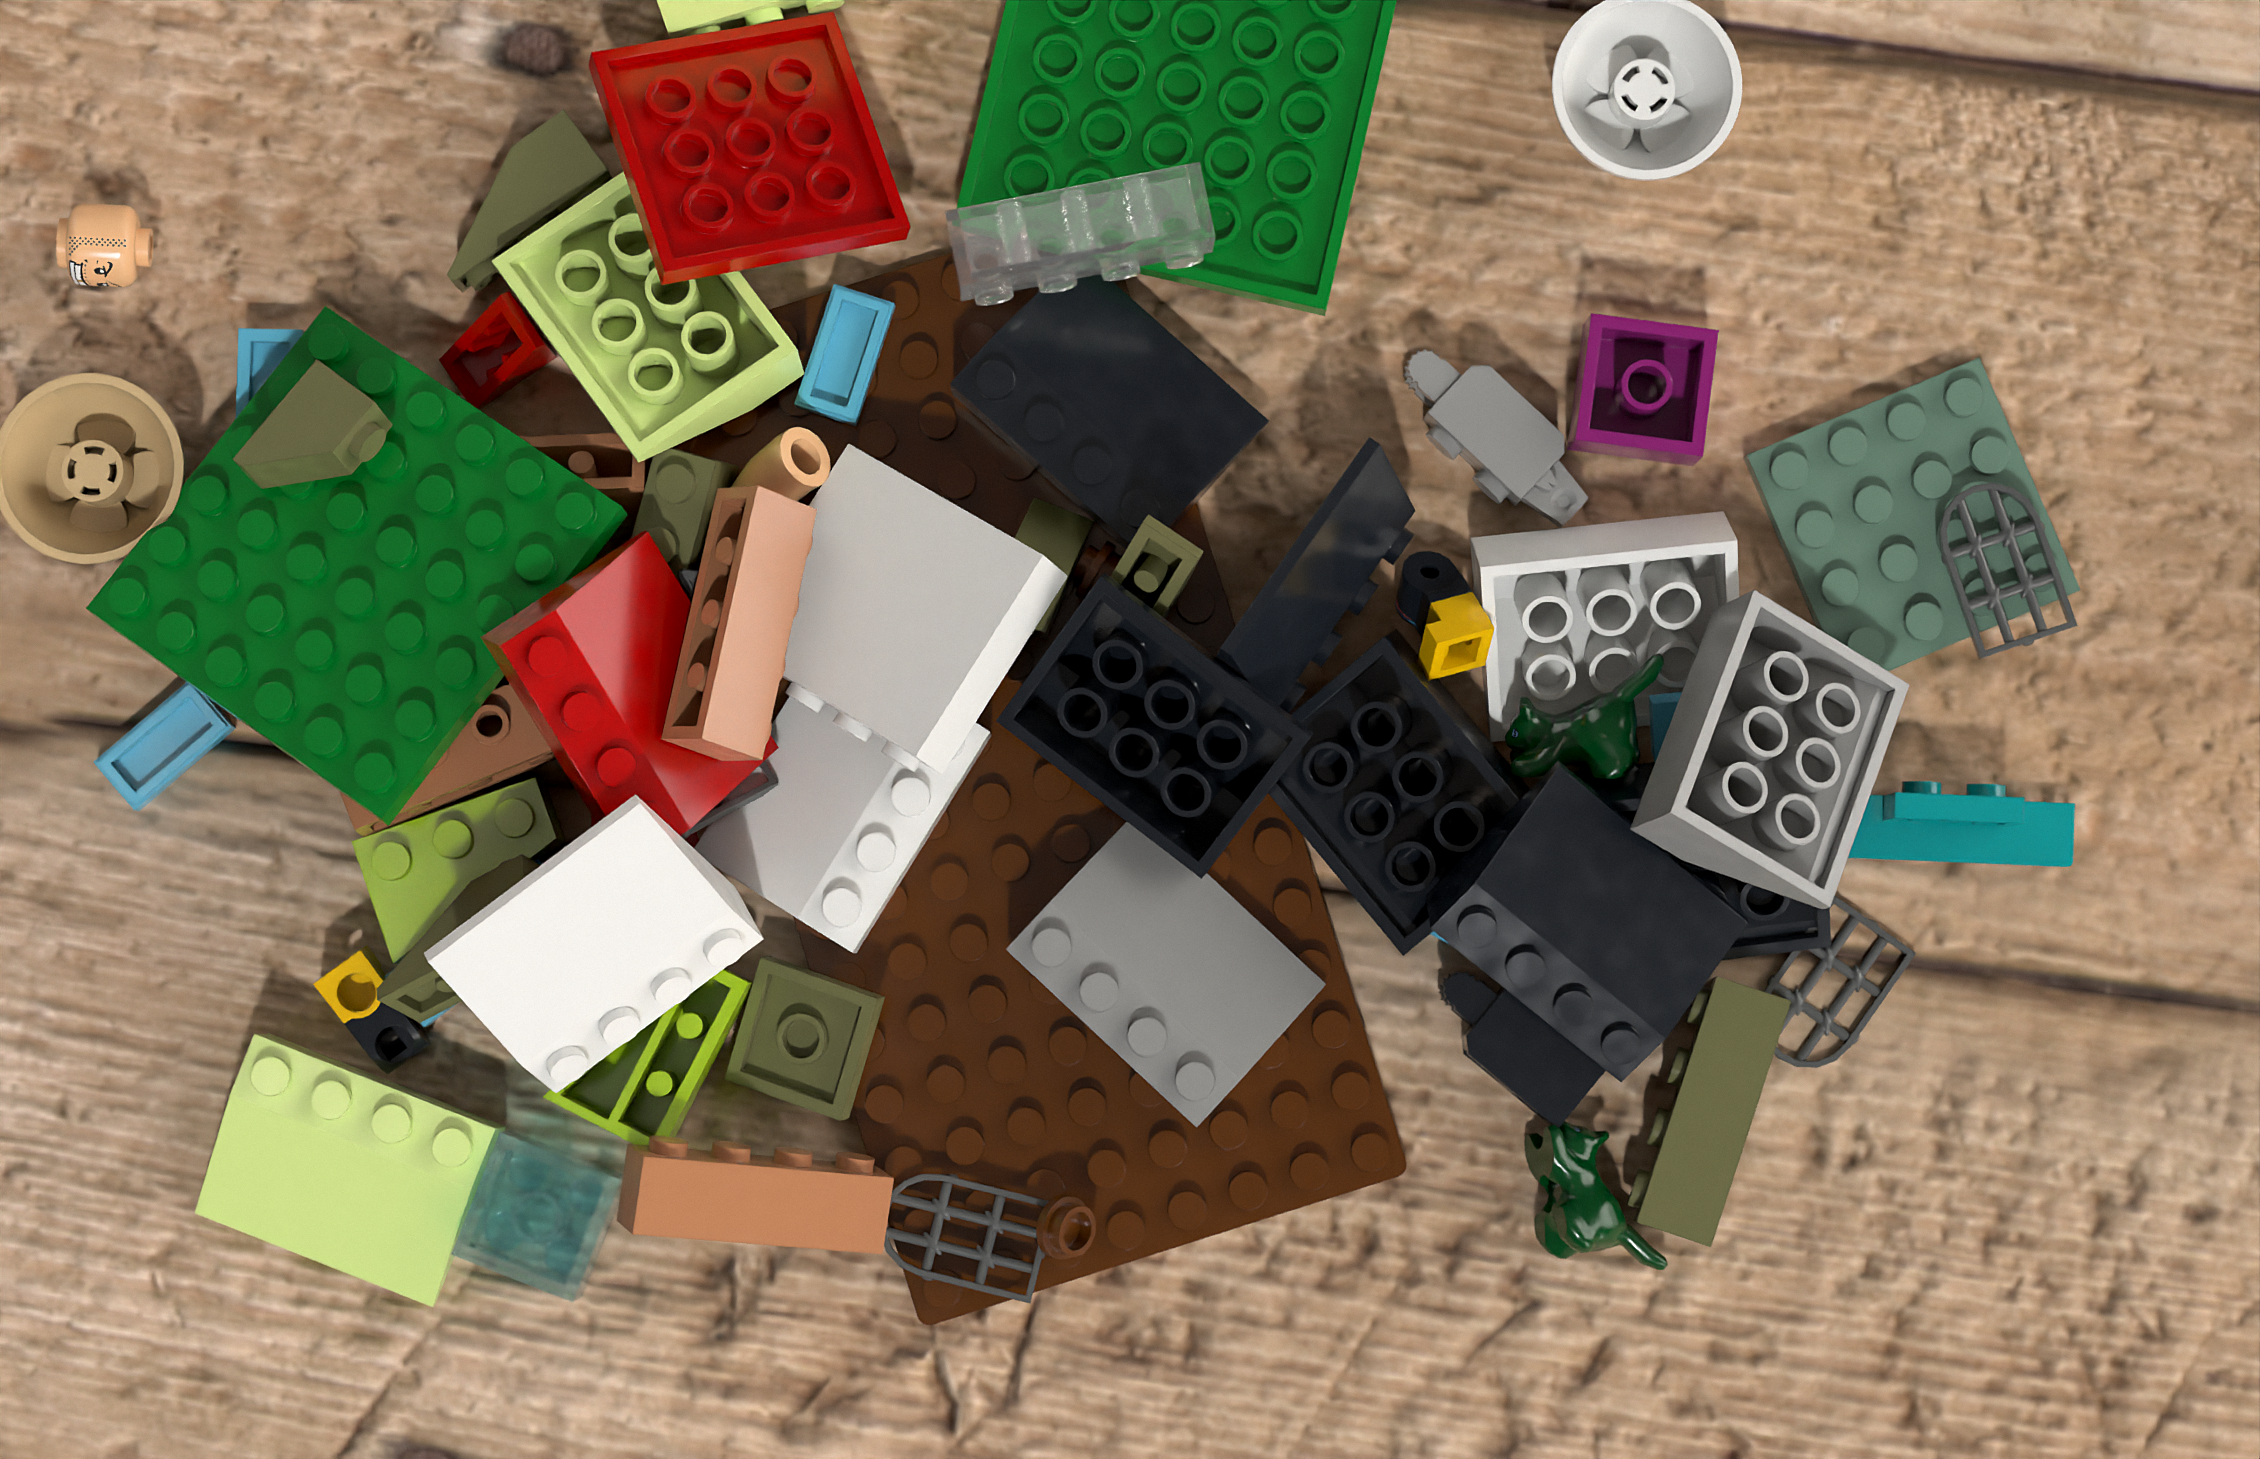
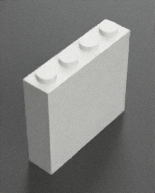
[783,444,1068,775]

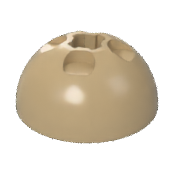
[0,373,186,564]

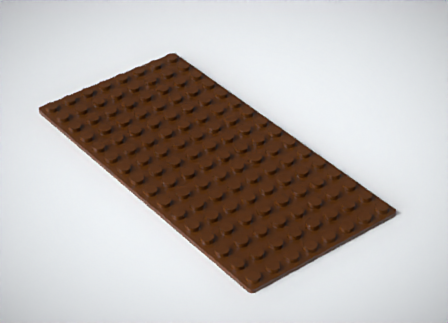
[671,240,1407,1325]

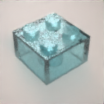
[451,1130,623,1302]

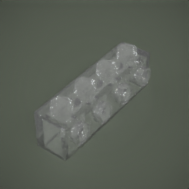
[945,162,1216,306]

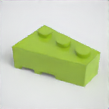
[351,777,566,964]
[543,968,753,1145]

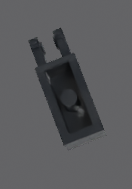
[1438,971,1606,1128]

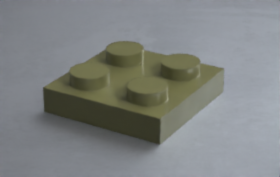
[724,956,885,1121]

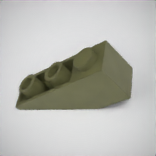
[447,109,613,293]

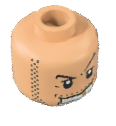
[56,203,154,287]

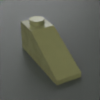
[1110,514,1204,619]
[376,854,541,1023]

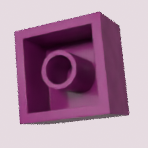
[1567,313,1719,466]

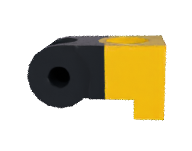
[1395,551,1495,681]
[313,945,431,1074]

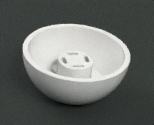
[1552,0,1742,181]

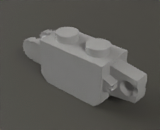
[1403,349,1588,527]

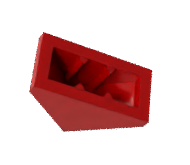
[439,291,557,409]

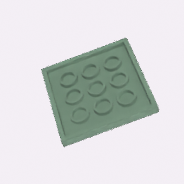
[1743,358,2081,671]

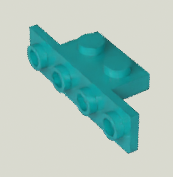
[1848,781,2075,867]

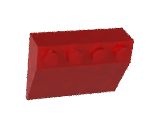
[481,530,779,836]

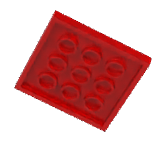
[588,12,911,285]

